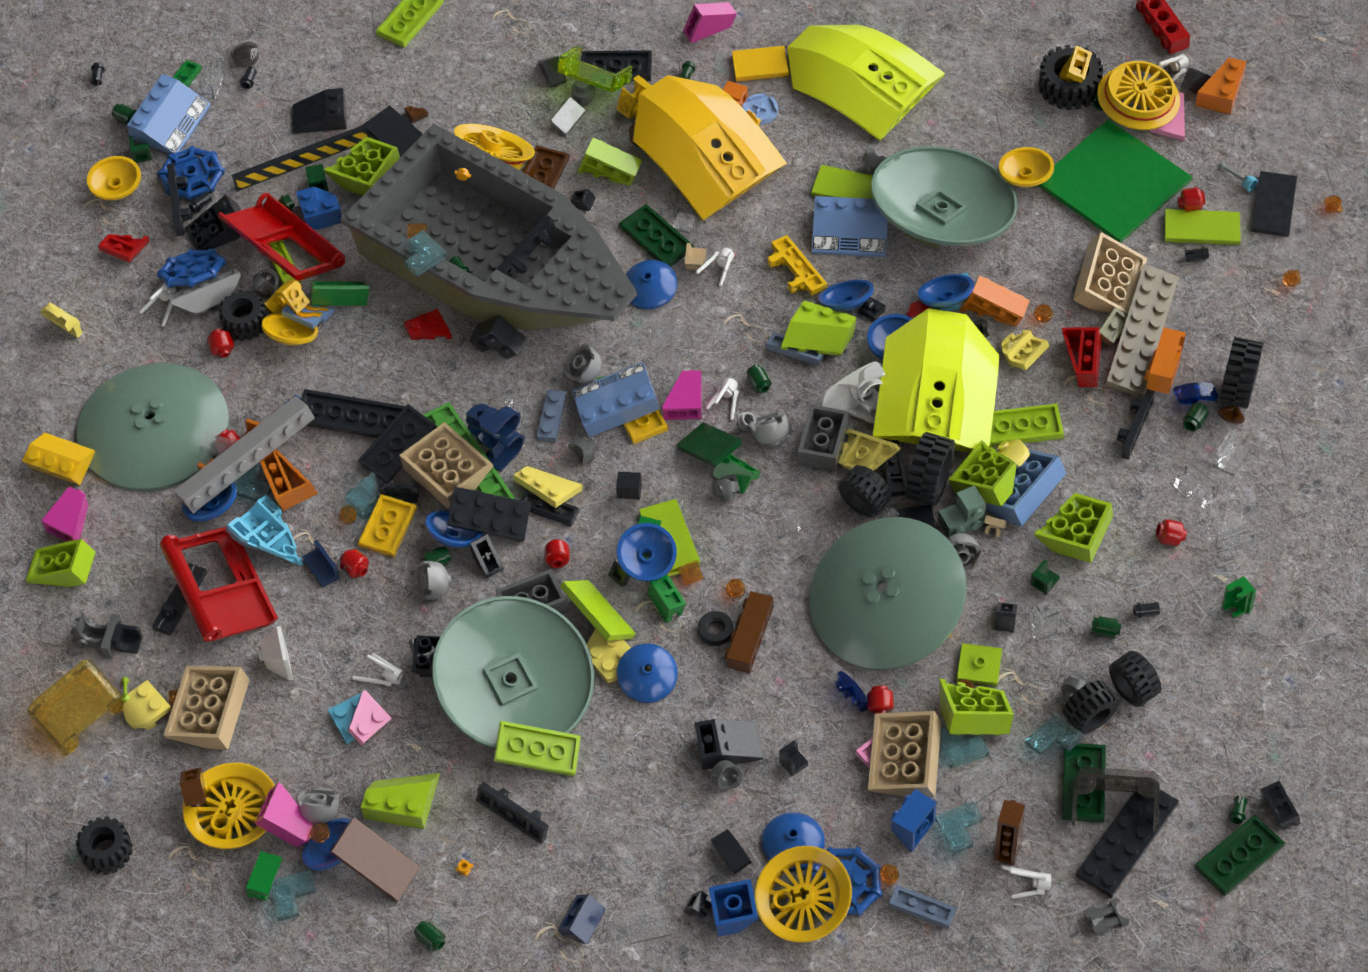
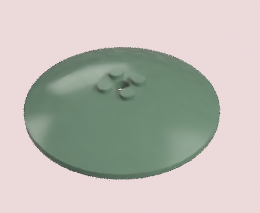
[871,146,1018,246]
[77,363,229,491]
[810,517,967,670]
[432,596,594,749]

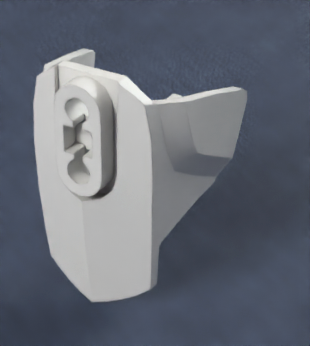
[821,361,885,423]

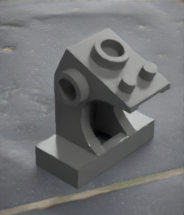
[70,612,123,659]

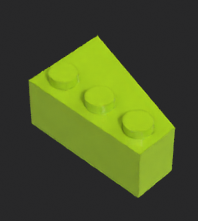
[577,138,642,186]

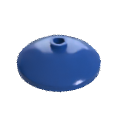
[626,260,678,310]
[918,274,974,308]
[818,279,874,312]
[867,314,912,360]
[182,482,237,522]
[425,510,483,548]
[617,523,677,582]
[617,644,678,703]
[762,812,825,871]
[302,818,350,871]

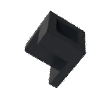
[1180,67,1211,94]
[616,471,642,500]
[111,624,143,654]
[779,740,808,776]

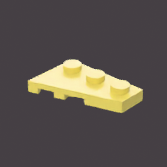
[513,466,583,508]

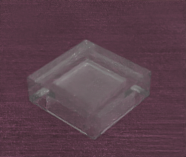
[673,213,696,234]

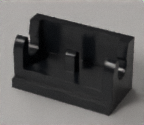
[1260,781,1301,830]

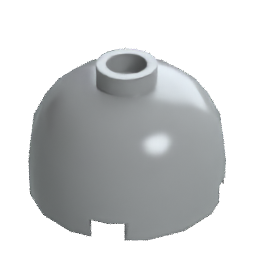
[565,344,602,383]
[749,412,789,446]
[947,533,982,572]
[417,561,452,601]
[297,788,339,826]

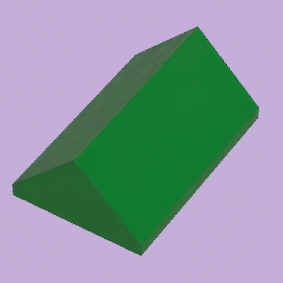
[309,281,369,306]

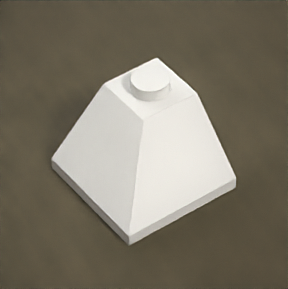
[258,626,293,681]

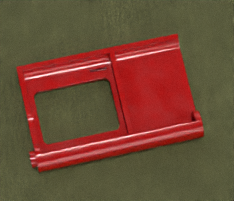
[218,192,346,281]
[159,527,278,642]

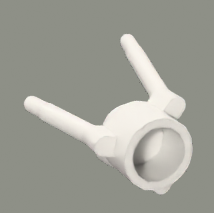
[1142,54,1189,82]
[696,248,734,287]
[139,283,177,327]
[706,378,739,421]
[352,653,403,687]
[1001,865,1051,899]

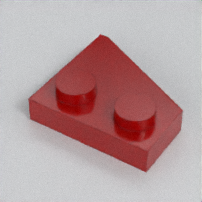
[98,234,150,263]
[403,308,452,340]

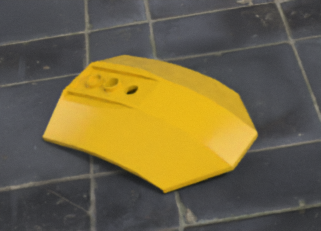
[633,75,787,221]

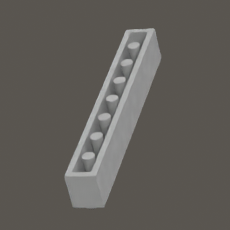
[174,396,315,513]

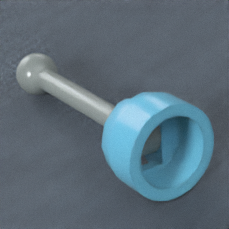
[1219,162,1258,192]

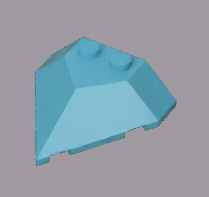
[225,494,304,566]

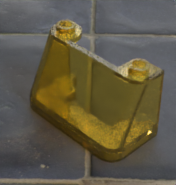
[27,659,124,757]

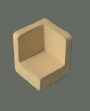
[685,243,706,271]

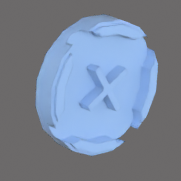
[742,94,778,125]

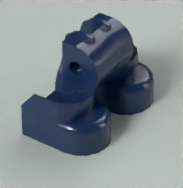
[466,404,525,472]

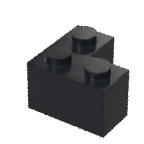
[469,315,526,359]

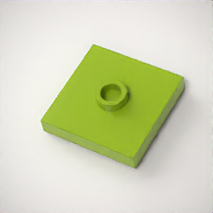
[957,643,1002,687]

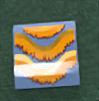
[282,296,335,329]

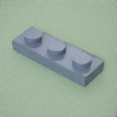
[766,332,825,366]
[537,389,567,443]
[889,885,957,929]

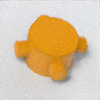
[455,168,471,181]
[455,859,474,876]

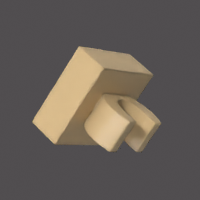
[984,515,1007,537]

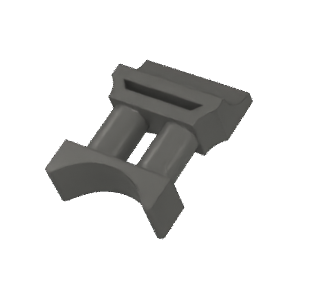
[1083,898,1129,936]

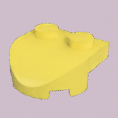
[41,302,82,338]
[1001,330,1049,370]
[997,439,1030,466]
[123,680,172,730]

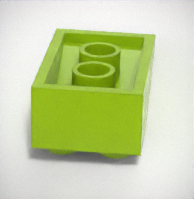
[26,539,96,587]

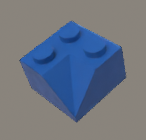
[296,187,342,230]
[890,789,936,852]
[709,879,758,937]

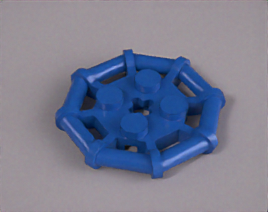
[157,146,225,201]
[157,248,226,288]
[811,847,883,917]

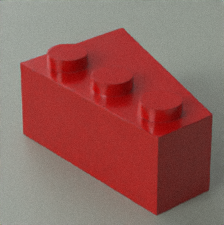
[1061,327,1102,387]

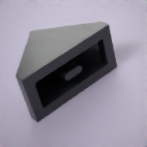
[538,55,567,88]
[470,534,504,578]
[994,602,1018,632]

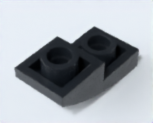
[710,829,752,874]

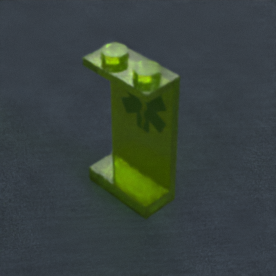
[557,46,632,93]

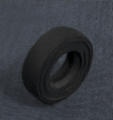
[698,611,734,646]

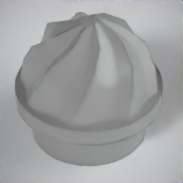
[736,412,756,431]

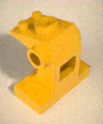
[1059,45,1092,83]
[617,75,652,119]
[264,280,310,314]

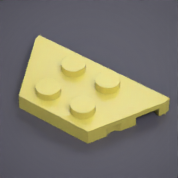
[838,428,901,471]
[587,629,651,683]

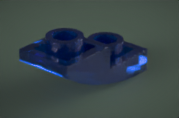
[1173,382,1219,405]
[835,671,868,713]

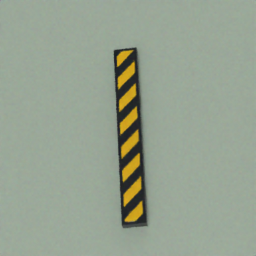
[231,124,370,191]

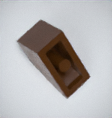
[179,767,207,807]

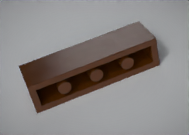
[724,591,774,674]
[994,799,1025,865]

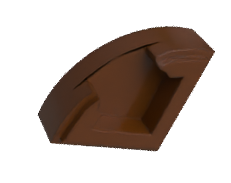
[404,106,429,123]
[1218,405,1245,424]

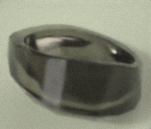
[231,41,259,67]

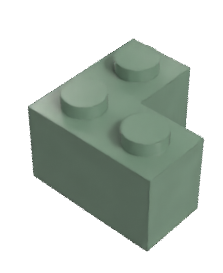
[938,485,986,537]

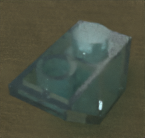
[345,472,378,520]

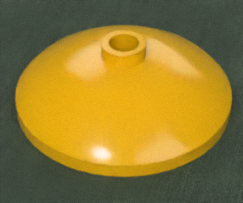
[999,147,1054,187]
[87,156,141,200]
[262,313,318,346]

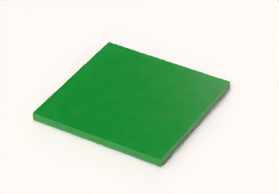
[1037,119,1193,243]

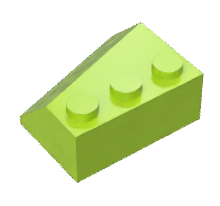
[324,137,400,196]
[781,300,857,356]
[948,440,1016,506]
[1034,493,1113,563]
[939,678,1014,735]
[361,773,440,829]

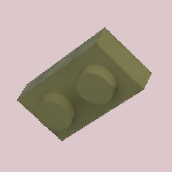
[1100,307,1127,346]

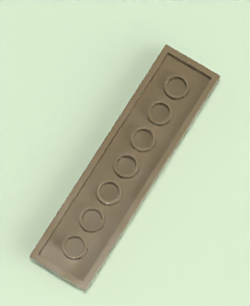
[1105,264,1179,398]

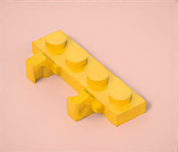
[767,235,827,296]

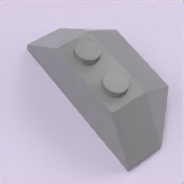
[167,268,241,314]

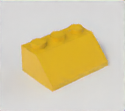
[22,433,95,486]

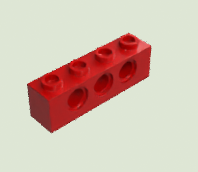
[1136,0,1190,54]

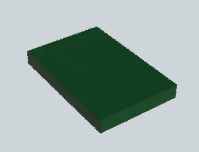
[676,422,742,467]

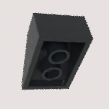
[293,88,347,134]

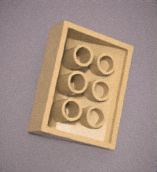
[1073,232,1147,316]
[400,422,493,509]
[164,666,250,750]
[868,711,942,798]

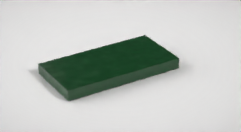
[618,204,694,267]
[1062,742,1106,823]
[1194,814,1285,897]

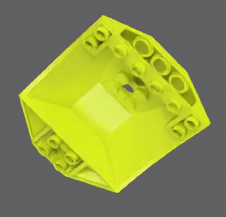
[787,25,945,141]
[873,308,999,453]

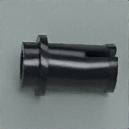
[91,62,105,86]
[240,66,257,89]
[188,192,213,213]
[1185,246,1209,262]
[1133,602,1160,618]

